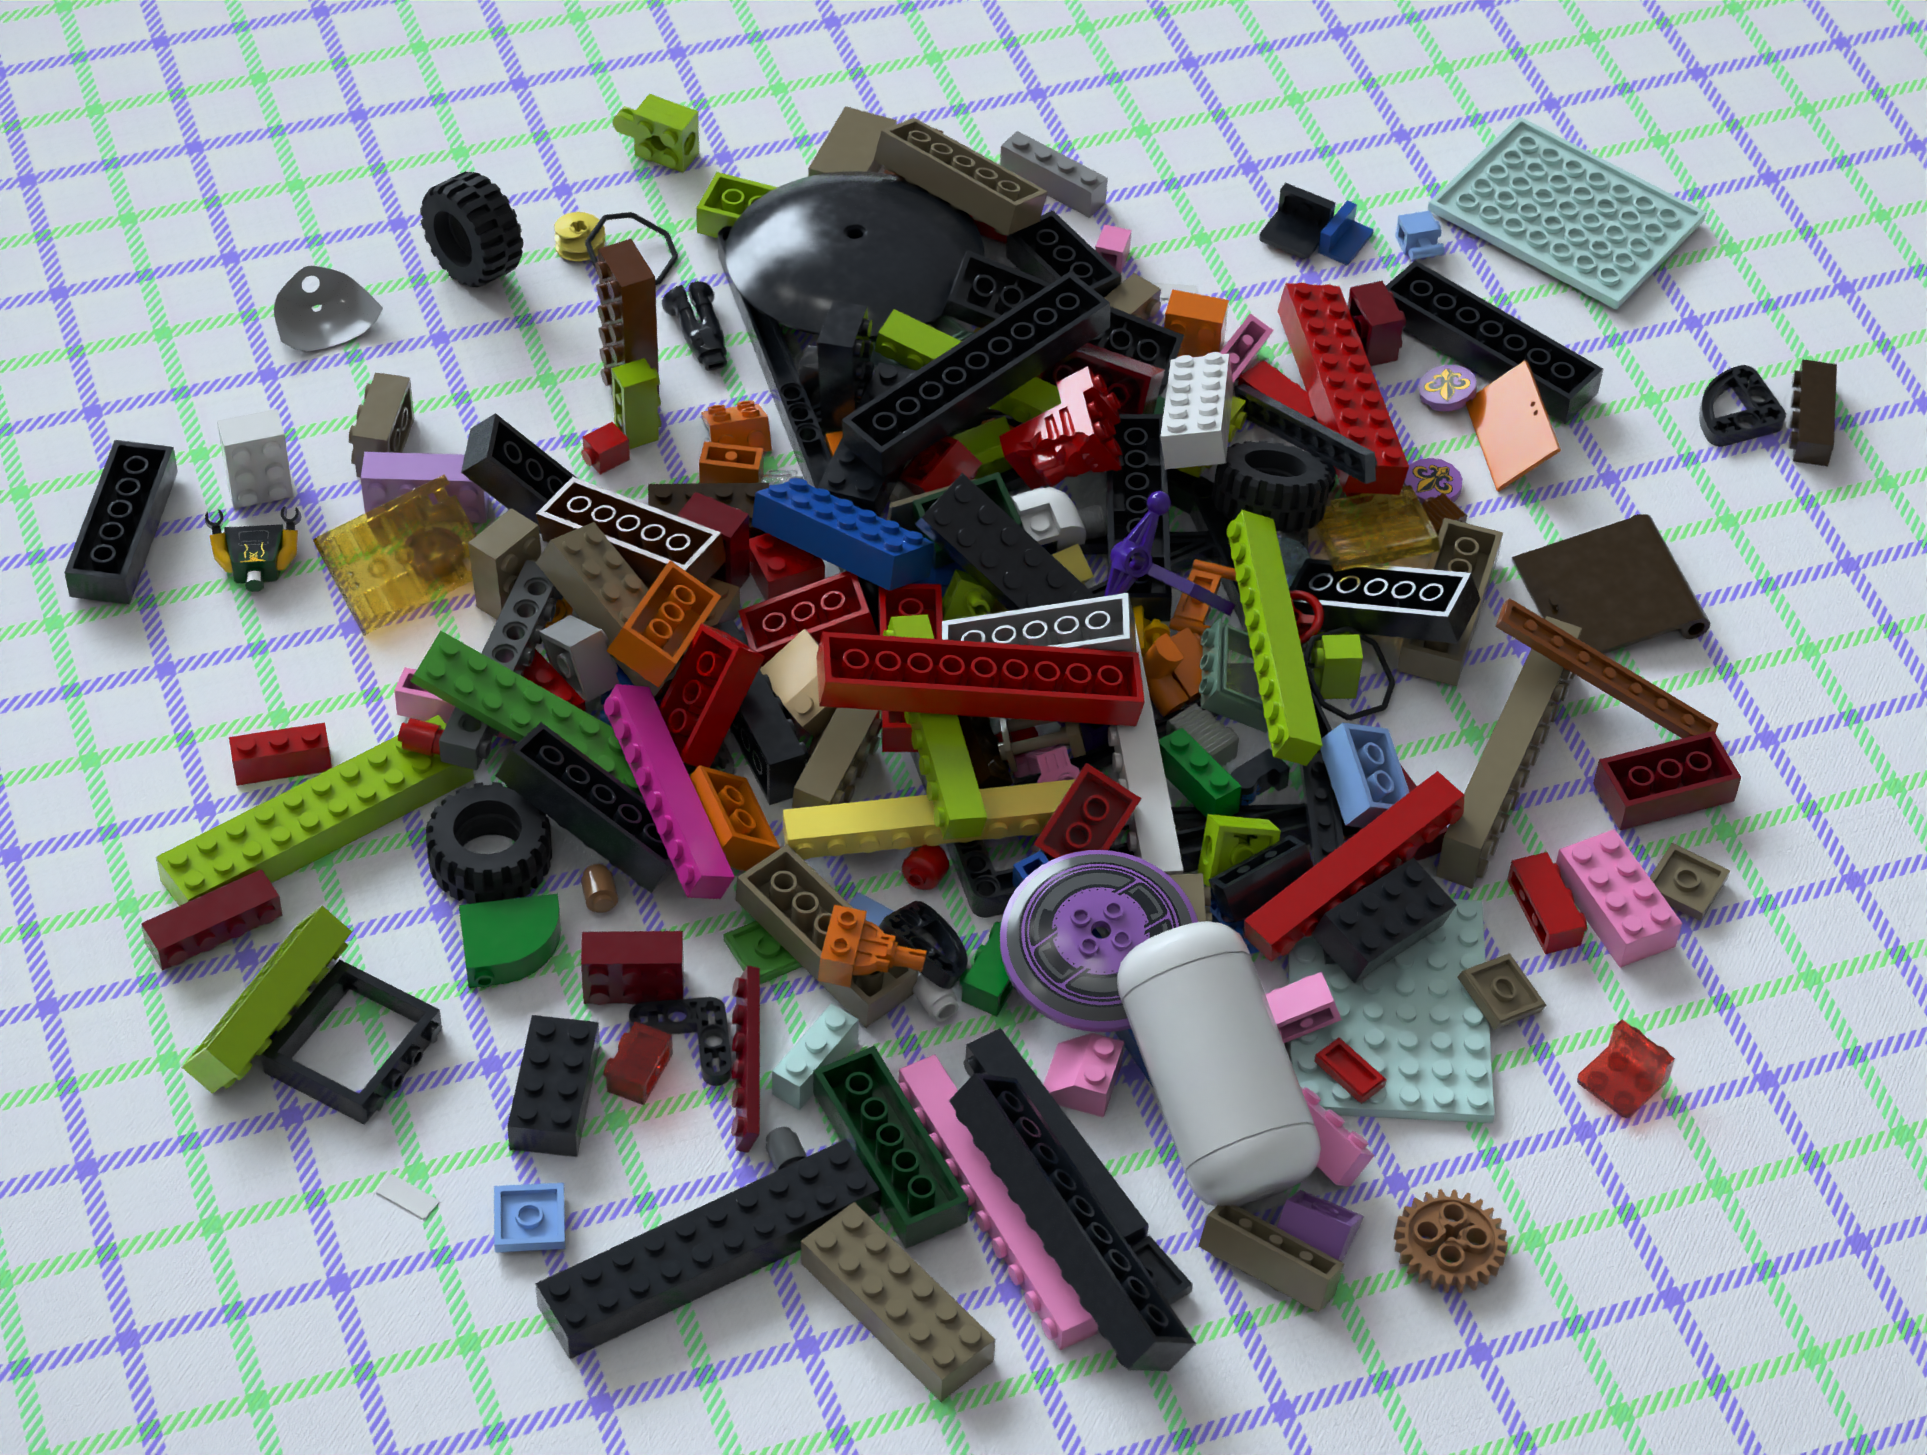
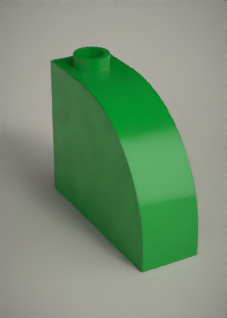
[459,893,561,988]

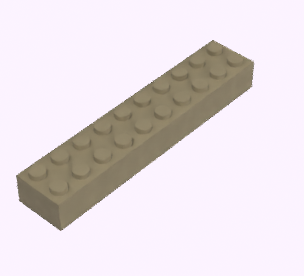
[1436,616,1582,889]

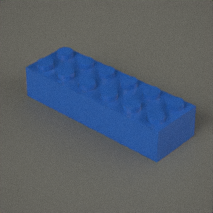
[751,478,935,591]

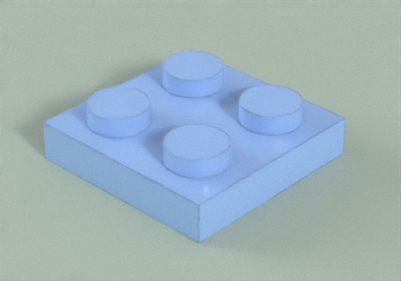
[494,1183,565,1253]

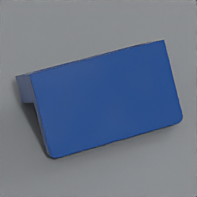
[1318,200,1373,265]

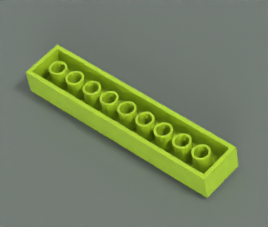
[156,715,474,906]

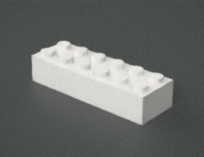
[1160,352,1234,469]

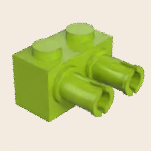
[942,569,995,621]

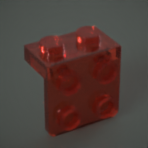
[1577,1019,1675,1118]

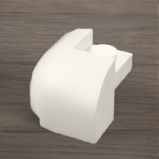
[1011,487,1087,552]

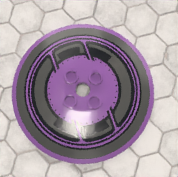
[1000,850,1198,1032]

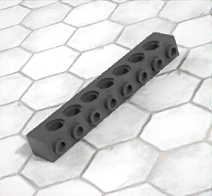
[439,560,563,770]

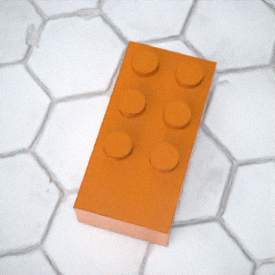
[606,560,721,688]

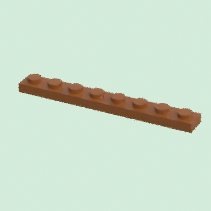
[1495,598,1719,738]

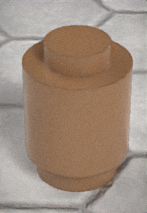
[581,864,618,913]

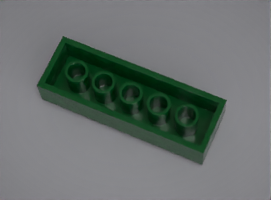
[813,1046,969,1249]

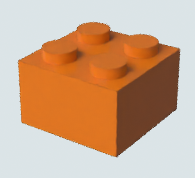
[1164,289,1229,357]

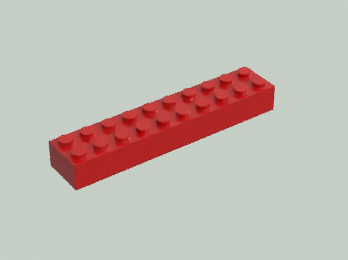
[1277,283,1409,495]
[816,632,1145,726]

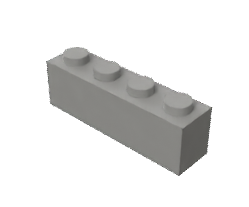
[1000,131,1108,218]

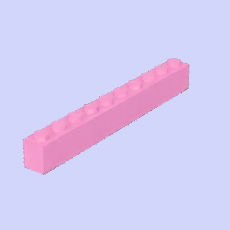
[898,1054,1098,1350]

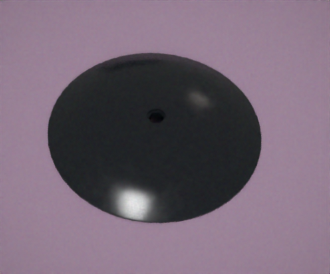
[726,171,984,338]

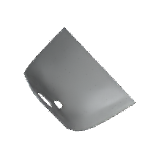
[274,266,383,352]

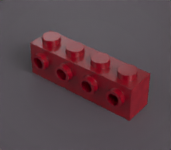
[141,869,283,971]

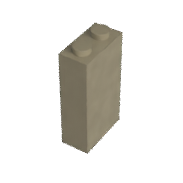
[808,106,897,177]

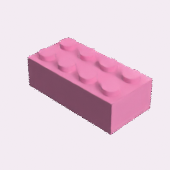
[1556,829,1682,968]

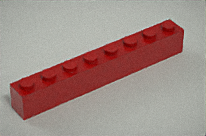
[1244,771,1465,962]

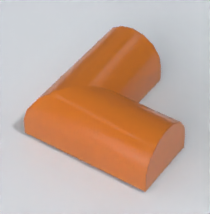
[1142,633,1189,717]

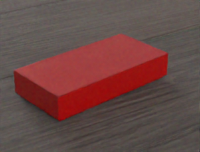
[1314,1037,1387,1104]

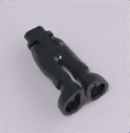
[662,281,728,371]

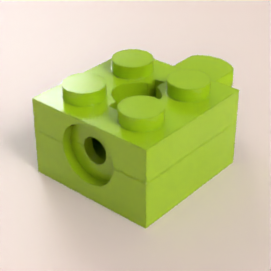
[612,94,699,173]
[1197,814,1281,888]

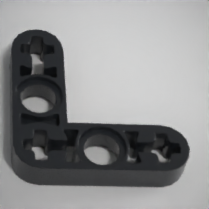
[629,997,732,1086]

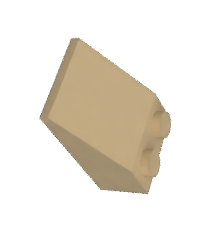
[760,629,837,737]

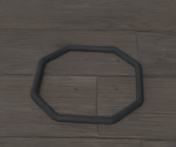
[585,212,678,285]
[1303,626,1395,721]

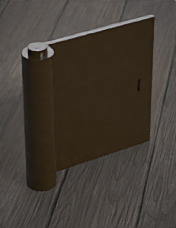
[1512,514,1710,654]

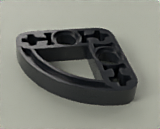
[1699,365,1786,447]
[879,901,968,989]

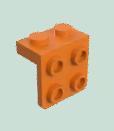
[701,401,772,452]

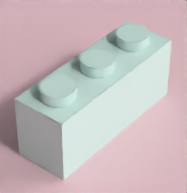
[772,1003,859,1110]

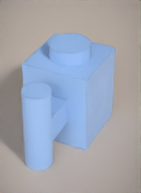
[1395,210,1445,260]

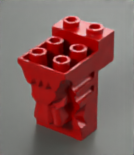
[999,366,1122,490]

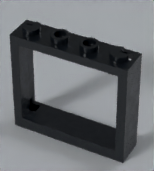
[261,960,443,1125]

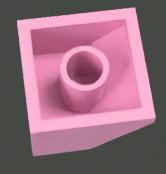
[1043,1033,1124,1117]

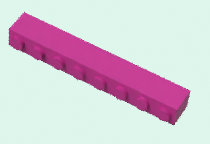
[603,684,735,899]

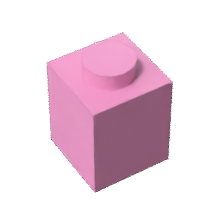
[1095,224,1132,273]

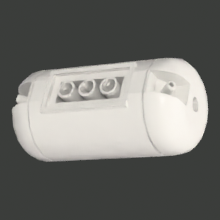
[1117,921,1321,1207]

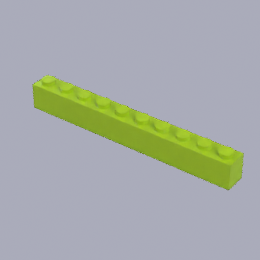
[1227,510,1323,766]

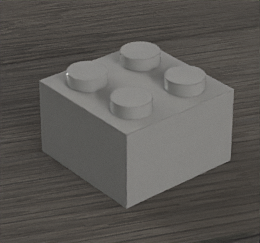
[539,615,620,702]

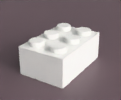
[217,409,293,509]

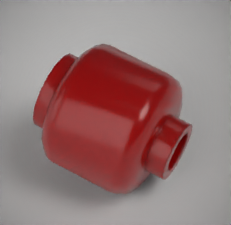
[901,844,949,891]

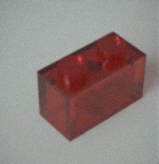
[603,1022,673,1105]

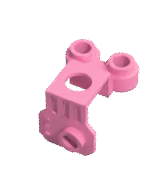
[1013,745,1080,783]

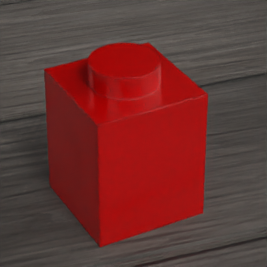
[581,422,630,475]

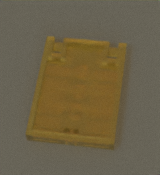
[313,474,477,636]
[1315,485,1441,571]

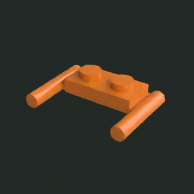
[1169,559,1236,637]

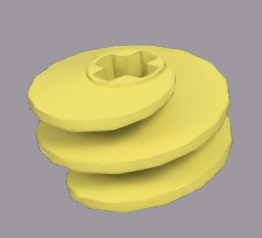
[554,212,606,262]

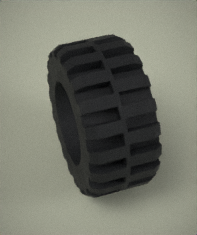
[420,172,524,287]
[1211,441,1332,533]
[426,782,552,904]

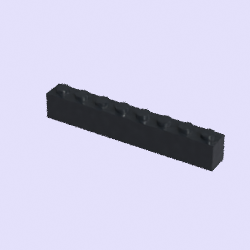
[963,1028,1149,1247]

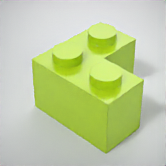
[1309,632,1363,699]

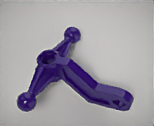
[1104,491,1236,616]

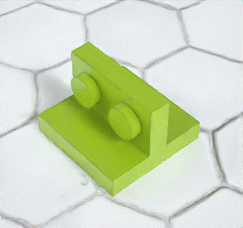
[951,416,1013,479]

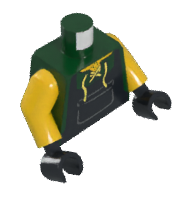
[205,506,302,592]

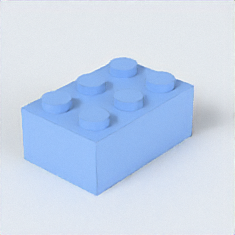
[1320,722,1409,828]

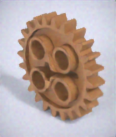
[1394,1189,1508,1293]

